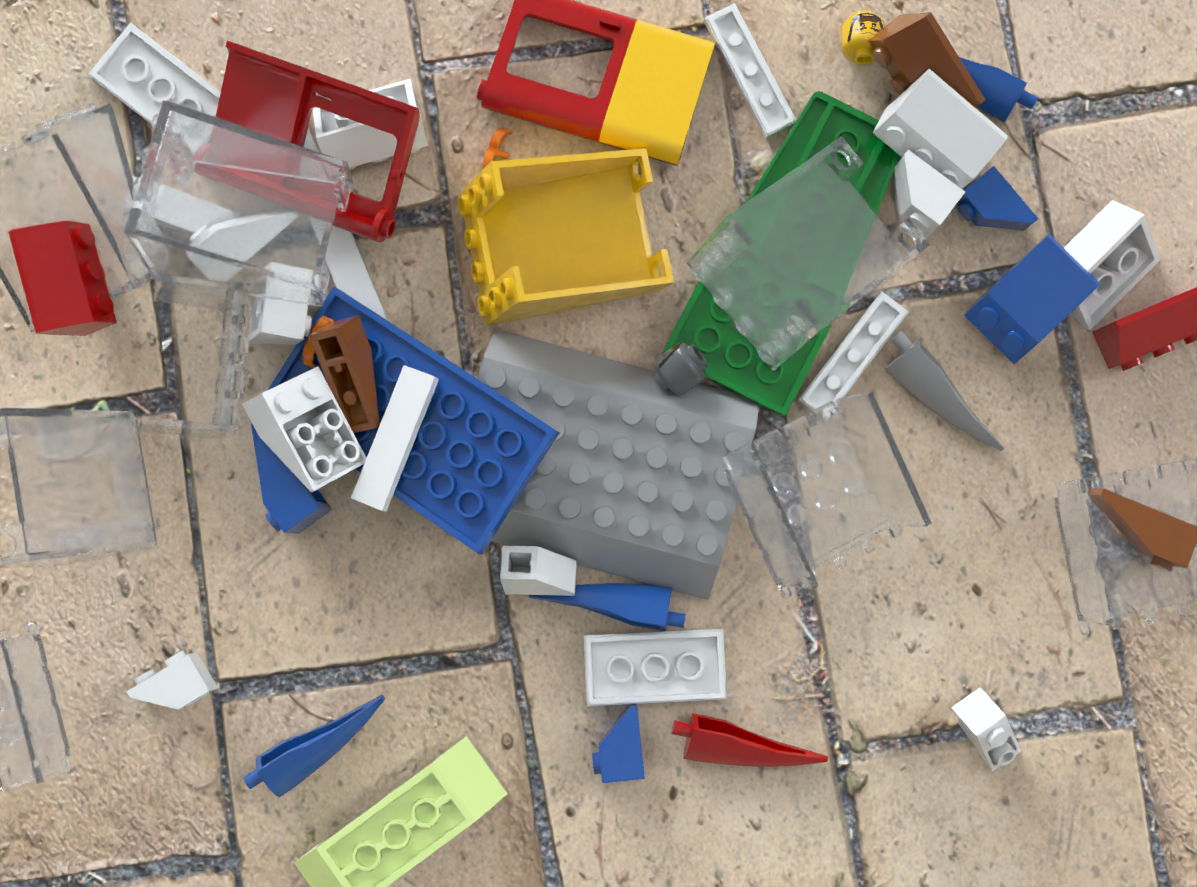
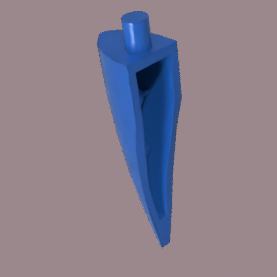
[959,57,1038,122]
[529,583,686,631]
[243,694,385,797]

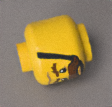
[841,10,885,65]

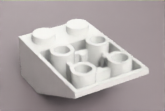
[242,366,366,492]

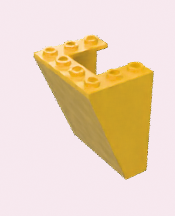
[458,148,674,326]

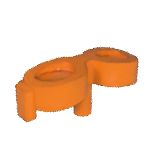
[483,127,513,169]
[302,316,334,368]

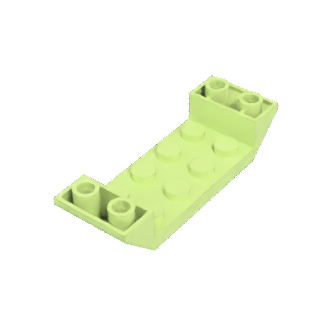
[294,736,508,887]

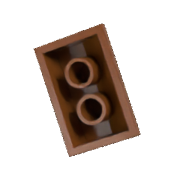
[869,12,986,107]

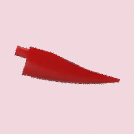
[672,713,828,767]

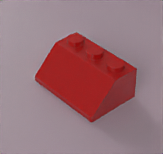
[8,220,117,336]
[1092,287,1197,371]

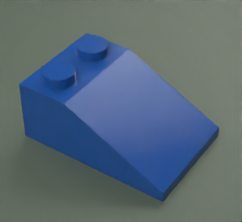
[964,234,1100,364]
[251,424,332,534]

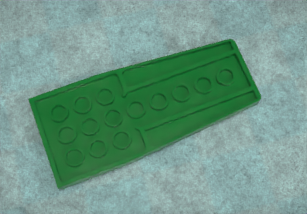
[662,91,900,417]

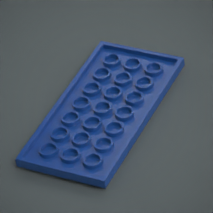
[268,286,560,554]

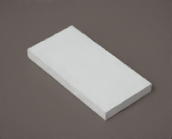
[88,22,221,157]
[584,628,727,706]

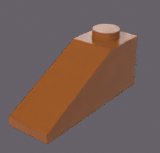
[309,315,380,433]
[1088,488,1197,571]

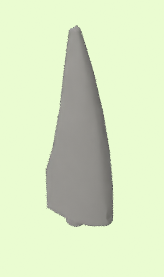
[886,331,1005,451]

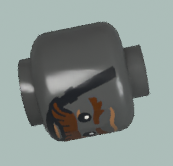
[654,342,708,395]

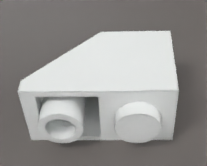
[500,546,577,596]
[127,651,218,710]
[951,688,1021,771]

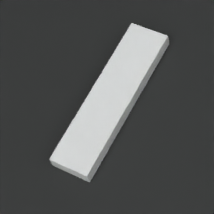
[704,3,797,140]
[797,291,909,421]
[351,365,439,512]

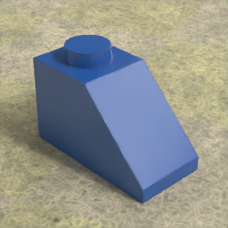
[957,166,1038,231]
[592,704,645,783]

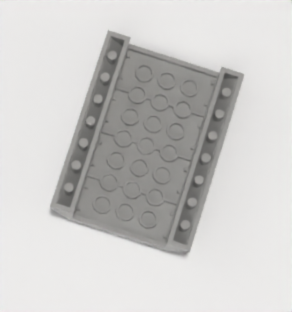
[477,329,760,600]

